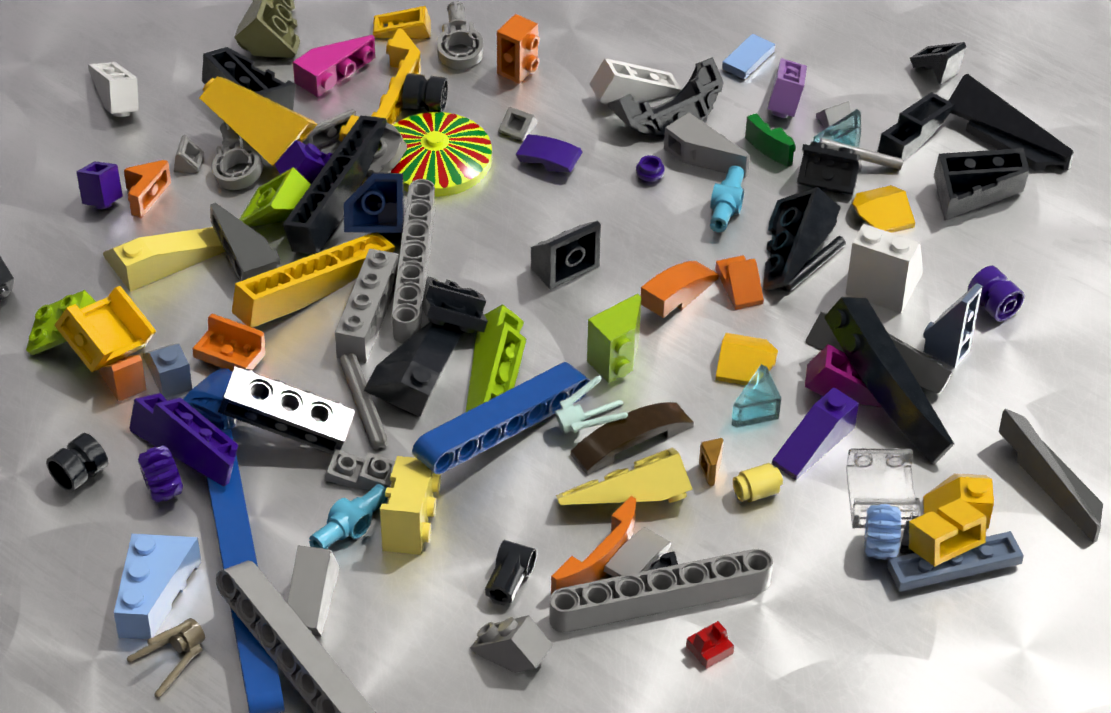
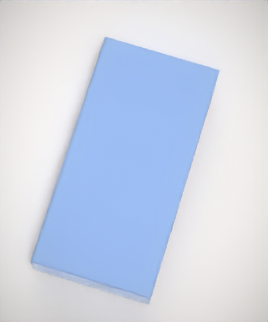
[722,34,775,80]

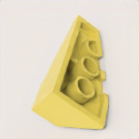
[103,227,225,292]
[556,447,692,505]

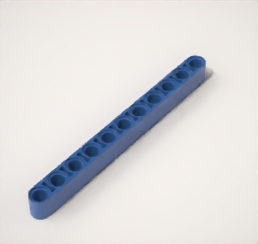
[206,428,285,713]

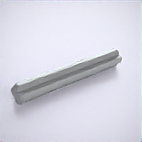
[340,353,388,450]

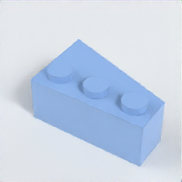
[114,534,201,639]

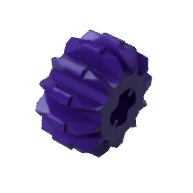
[138,445,183,502]

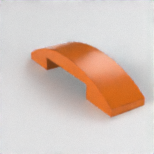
[551,496,636,594]

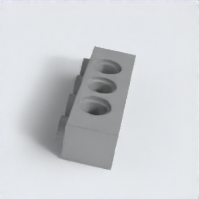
[335,249,399,363]

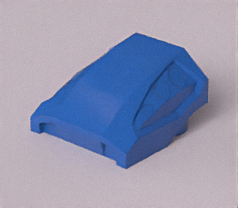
[183,368,260,430]

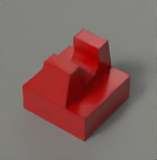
[686,621,734,669]

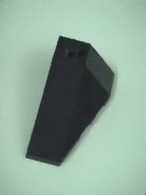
[763,187,841,291]
[364,322,463,417]

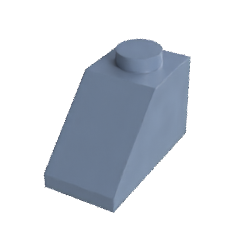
[143,343,192,398]

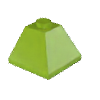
[239,167,311,227]

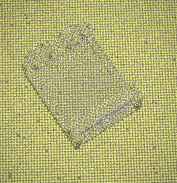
[846,448,920,529]

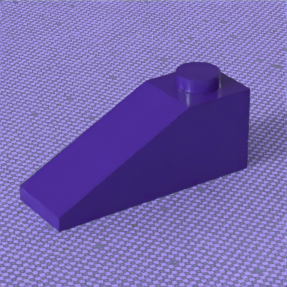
[772,387,859,480]

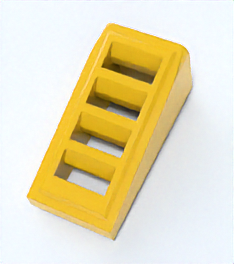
[373,6,431,39]

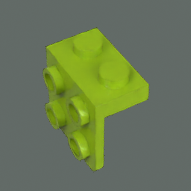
[26,290,96,355]

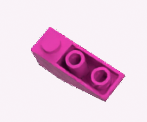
[293,35,376,97]

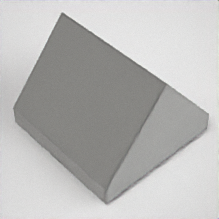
[816,101,855,133]
[174,135,204,173]

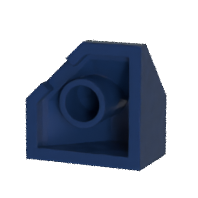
[344,173,404,233]

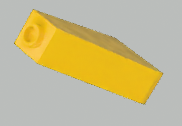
[199,76,318,167]

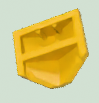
[852,185,915,233]
[715,333,778,387]

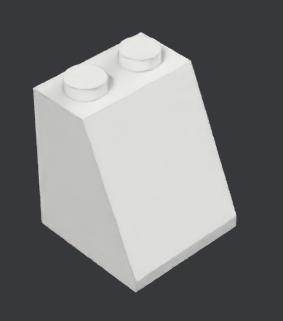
[845,224,923,313]

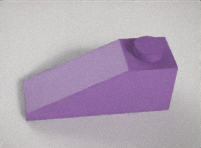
[767,58,807,118]

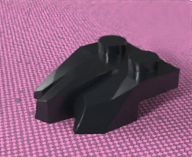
[422,276,488,333]

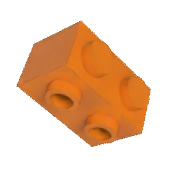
[497,14,540,84]

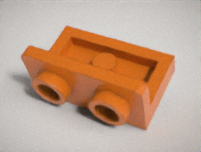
[192,313,265,372]

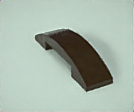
[570,402,694,475]

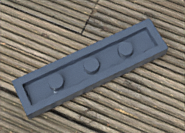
[887,531,1024,592]

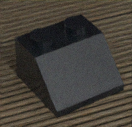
[531,221,601,289]

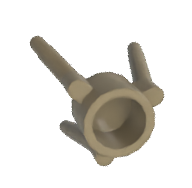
[127,618,205,698]

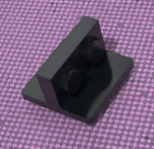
[797,142,862,195]

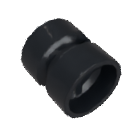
[402,73,448,112]
[46,433,108,492]

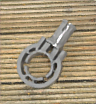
[437,2,484,70]
[212,122,263,190]

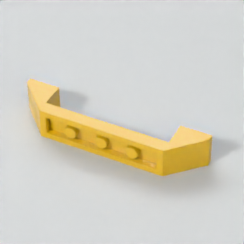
[339,28,421,142]

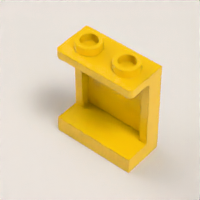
[54,286,156,373]

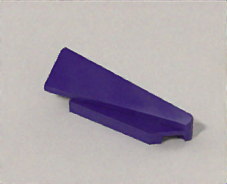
[129,393,238,486]

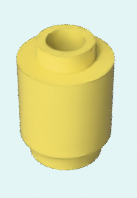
[733,463,783,502]

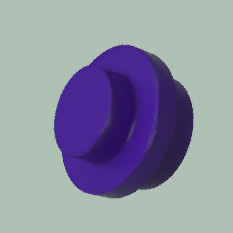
[636,155,665,182]

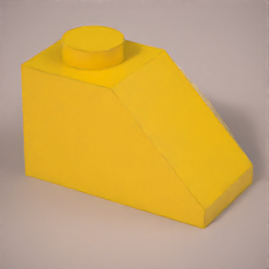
[923,473,994,529]

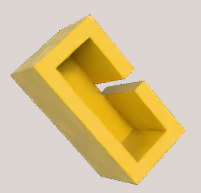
[909,498,986,567]

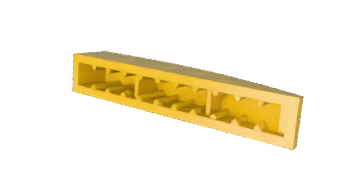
[232,233,395,328]

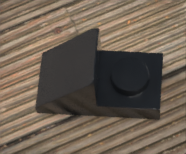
[910,42,966,85]

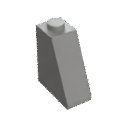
[287,545,340,636]

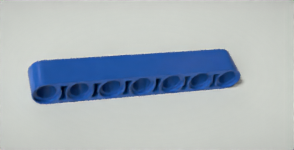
[412,362,590,475]

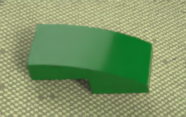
[745,113,796,167]

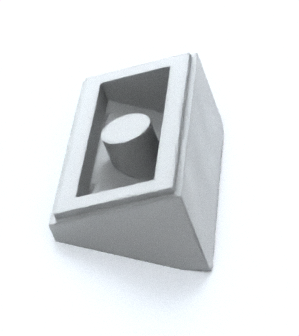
[302,109,356,148]

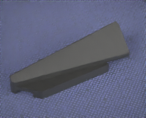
[999,409,1103,543]

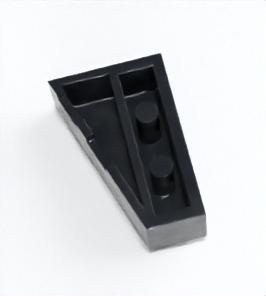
[202,47,296,111]
[934,148,1030,220]

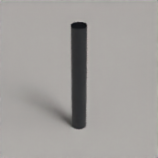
[783,236,846,292]

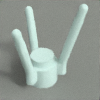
[554,376,628,434]

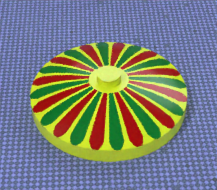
[378,112,492,197]

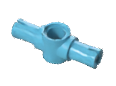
[710,166,744,232]
[309,484,388,549]

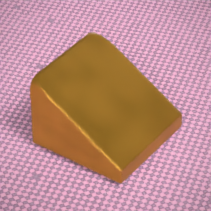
[699,438,724,486]

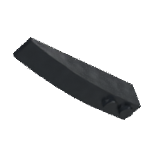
[283,115,387,254]
[824,297,954,464]

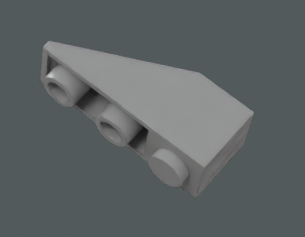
[664,113,750,178]

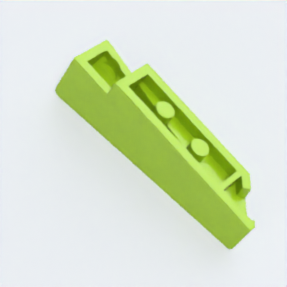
[465,304,527,413]

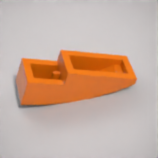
[640,261,719,318]

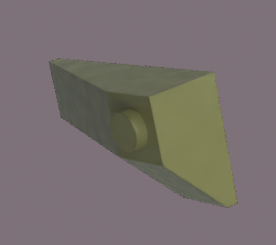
[234,0,300,58]

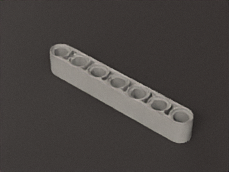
[392,179,435,343]
[549,549,773,632]
[216,560,376,713]

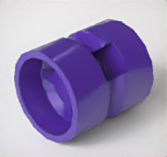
[967,265,1025,322]

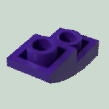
[515,134,583,173]

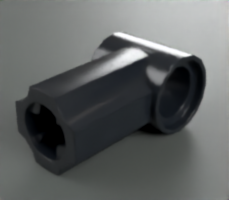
[485,540,537,606]

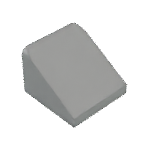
[498,107,538,141]

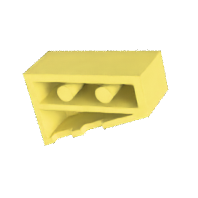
[380,456,441,555]

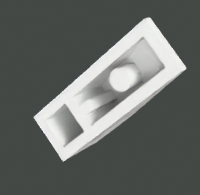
[589,58,681,105]
[88,62,139,117]

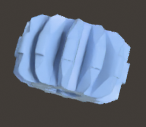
[864,504,901,560]

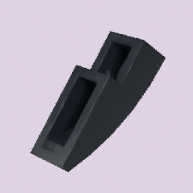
[877,92,955,162]

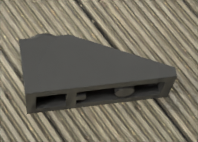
[210,203,280,281]

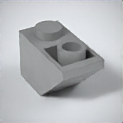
[470,615,553,673]

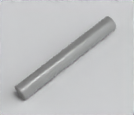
[819,138,903,170]

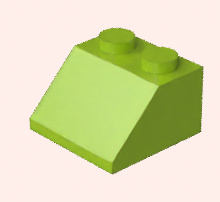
[587,293,641,383]

